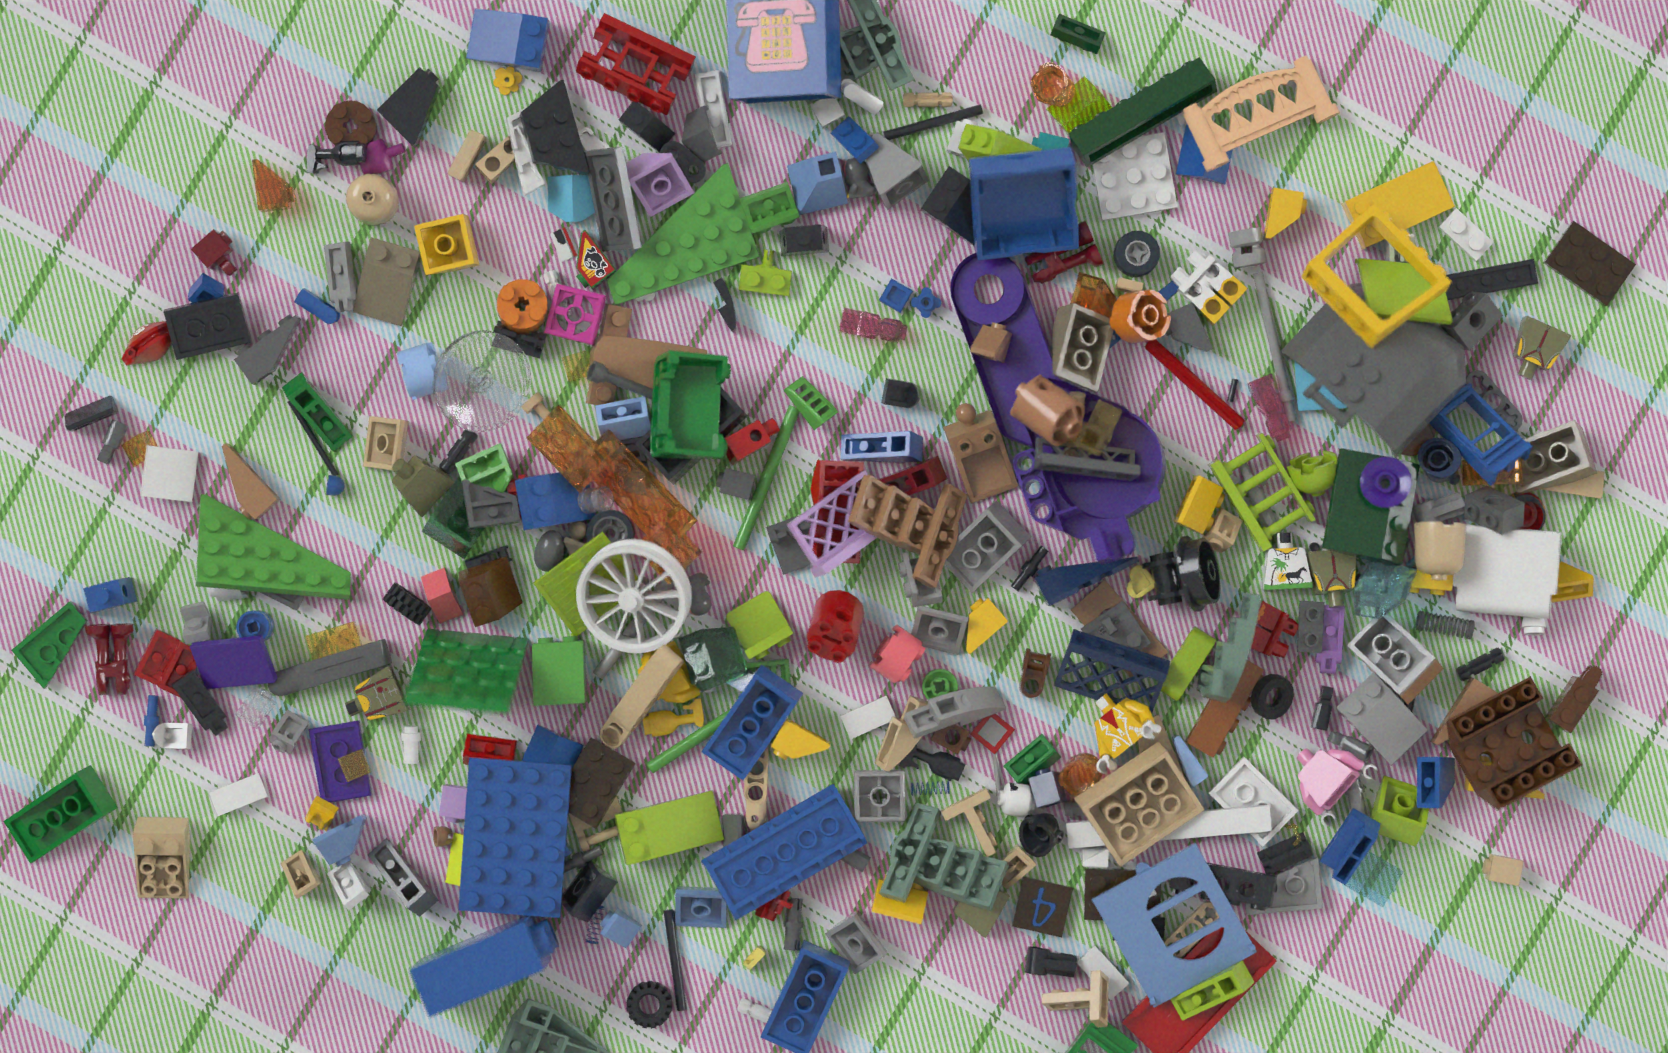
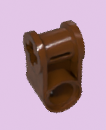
[1019,648,1051,698]

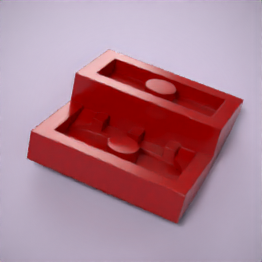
[133,628,197,698]

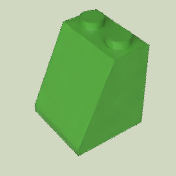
[532,636,588,706]

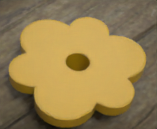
[493,66,522,95]

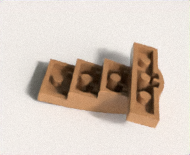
[586,304,708,405]
[848,475,968,588]

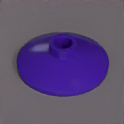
[1360,457,1412,508]

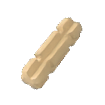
[903,92,953,107]

